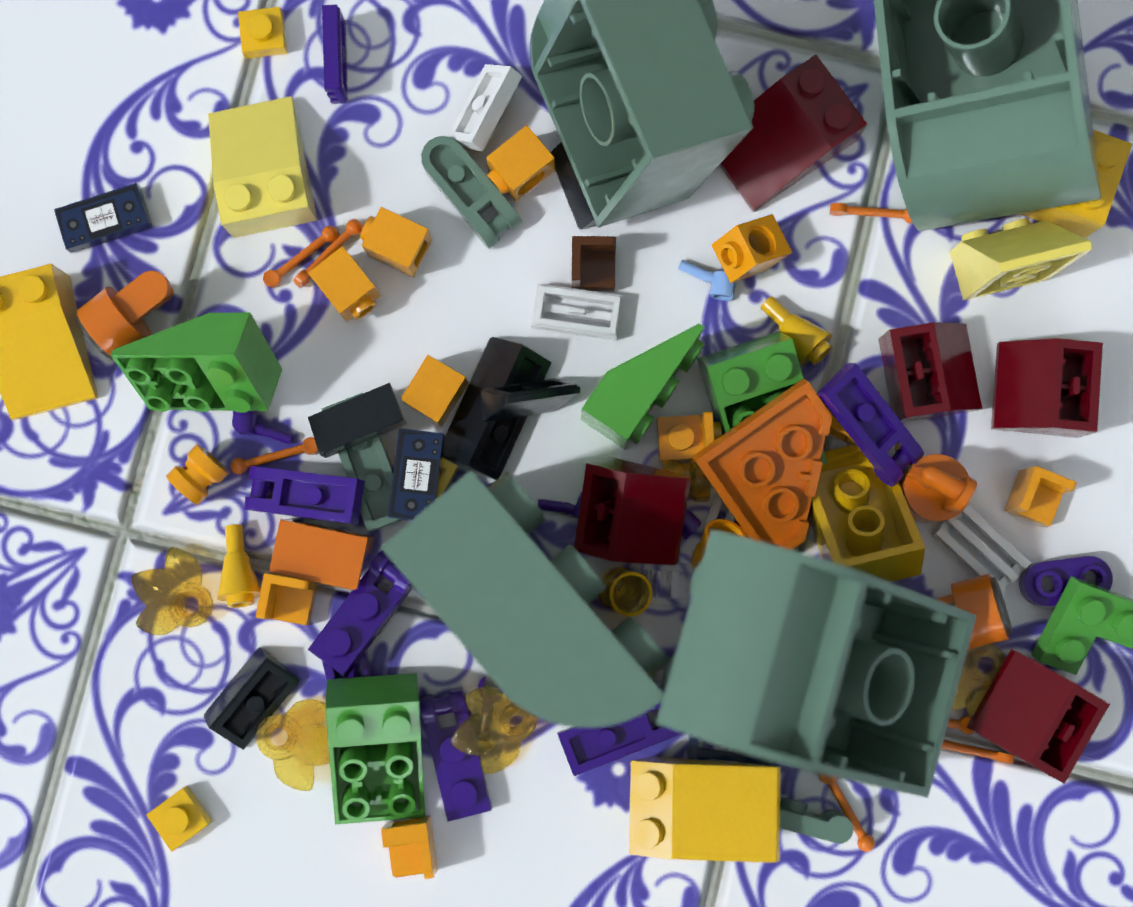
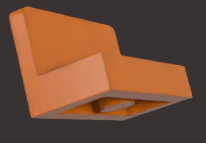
[270,519,375,590]

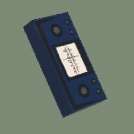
[54,183,153,253]
[388,428,445,520]

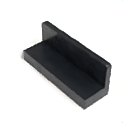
[442,337,552,480]

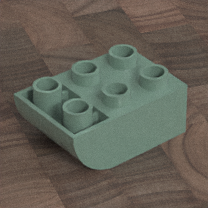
[530,0,754,228]
[874,0,1101,231]
[380,470,670,728]
[656,529,977,798]

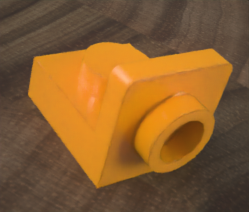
[656,411,722,462]

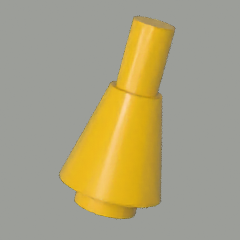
[760,296,833,366]
[217,524,261,608]

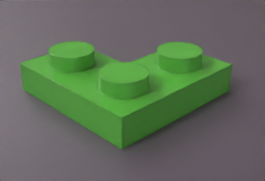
[1031,576,1133,675]

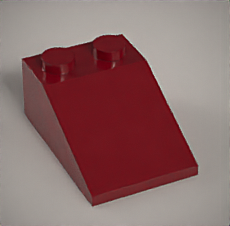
[719,55,868,212]

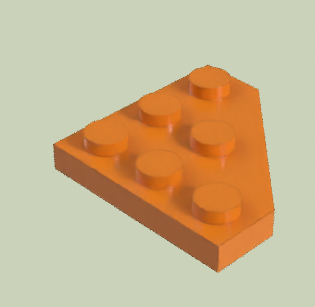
[692,378,832,550]

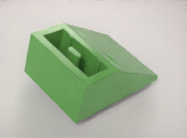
[111,312,283,413]
[581,324,705,449]
[697,331,827,465]
[325,673,425,825]

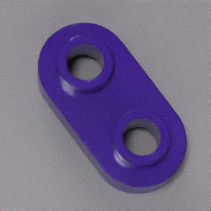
[1019,556,1113,606]

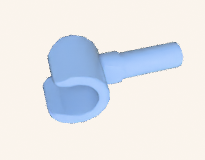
[678,260,736,302]

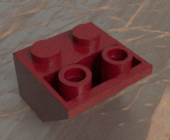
[878,322,982,423]
[991,338,1103,438]
[574,457,691,565]
[967,649,1110,784]

